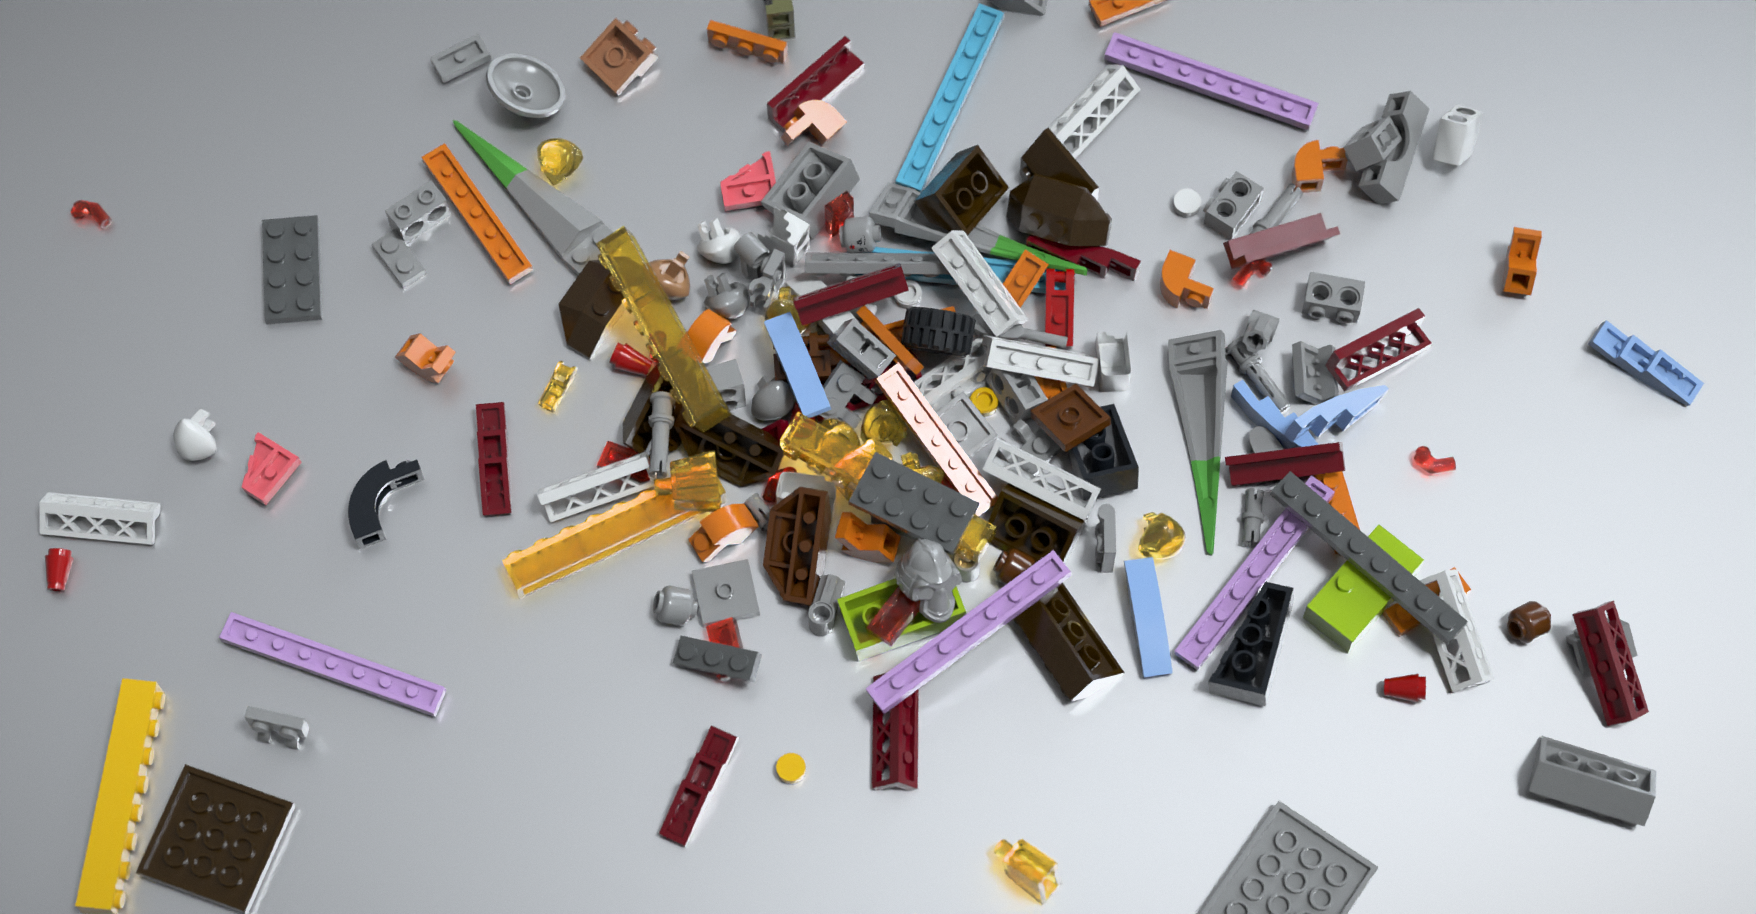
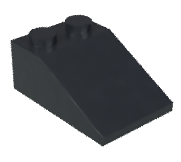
[1068,404,1139,500]

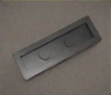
[673,635,762,682]

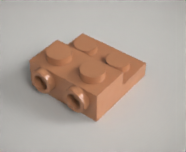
[580,18,659,95]

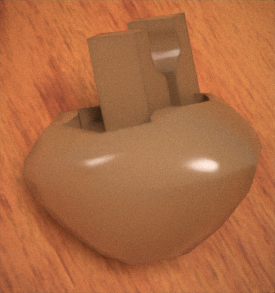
[645,251,690,300]

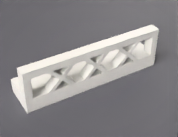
[1049,65,1141,158]
[932,230,1028,337]
[982,335,1100,387]
[914,337,992,412]
[982,438,1101,520]
[537,451,658,522]
[39,492,160,545]
[1420,569,1495,692]

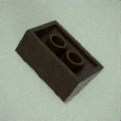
[1019,127,1099,200]
[914,145,1009,236]
[981,483,1088,564]

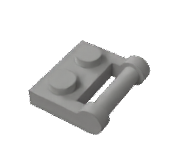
[1095,504,1116,573]

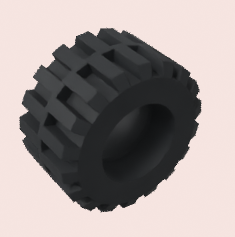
[901,307,976,356]

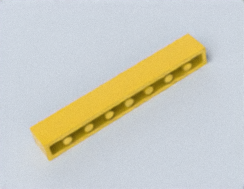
[75,678,165,914]

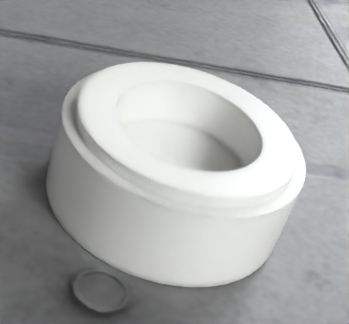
[1173,188,1201,217]
[894,280,922,309]

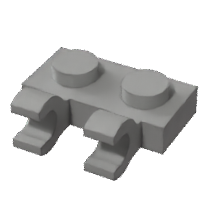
[749,249,786,313]
[819,360,877,429]
[996,419,1061,476]
[244,706,309,749]

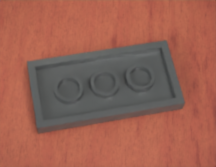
[262,215,322,324]
[849,452,979,556]

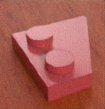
[720,151,776,211]
[242,432,302,505]

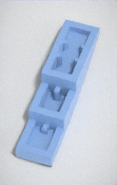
[764,312,831,419]
[1588,320,1704,406]
[1231,380,1319,449]
[1284,385,1389,443]
[1124,557,1173,677]

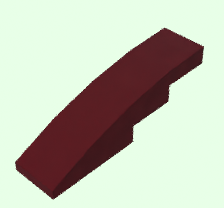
[1026,236,1141,281]
[476,402,512,516]
[659,725,739,846]

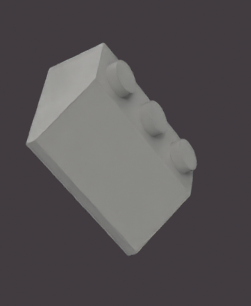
[761,142,860,240]

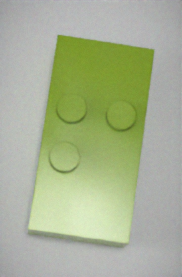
[1303,524,1424,653]
[837,578,966,661]

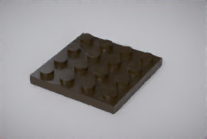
[136,764,295,914]

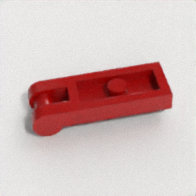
[1045,268,1074,347]

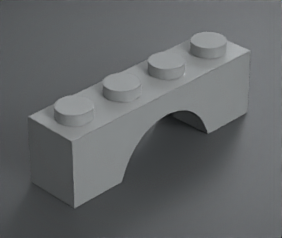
[1358,91,1429,204]

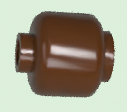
[993,548,1035,585]
[1507,601,1551,643]

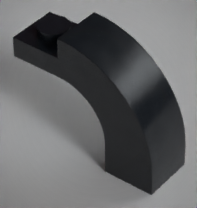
[348,460,425,550]

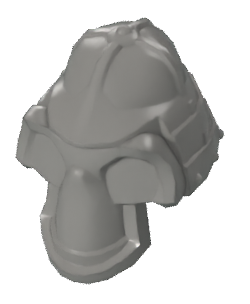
[894,539,962,623]

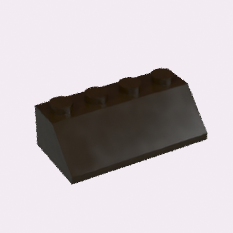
[1013,582,1125,701]

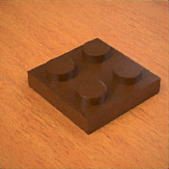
[1031,383,1111,452]

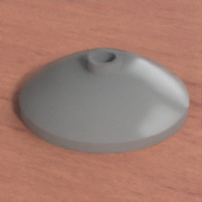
[486,53,565,118]

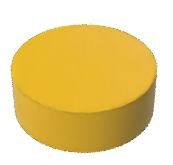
[970,387,998,417]
[776,753,806,784]

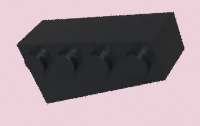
[1208,581,1294,706]

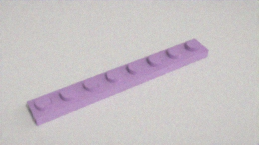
[1104,32,1319,131]
[1175,476,1335,670]
[865,550,1072,714]
[219,612,446,717]

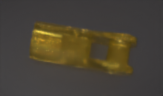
[538,361,577,412]

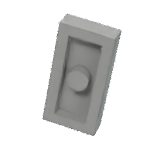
[430,34,492,83]
[372,229,426,289]

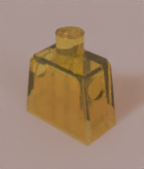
[654,451,721,512]
[994,839,1062,905]

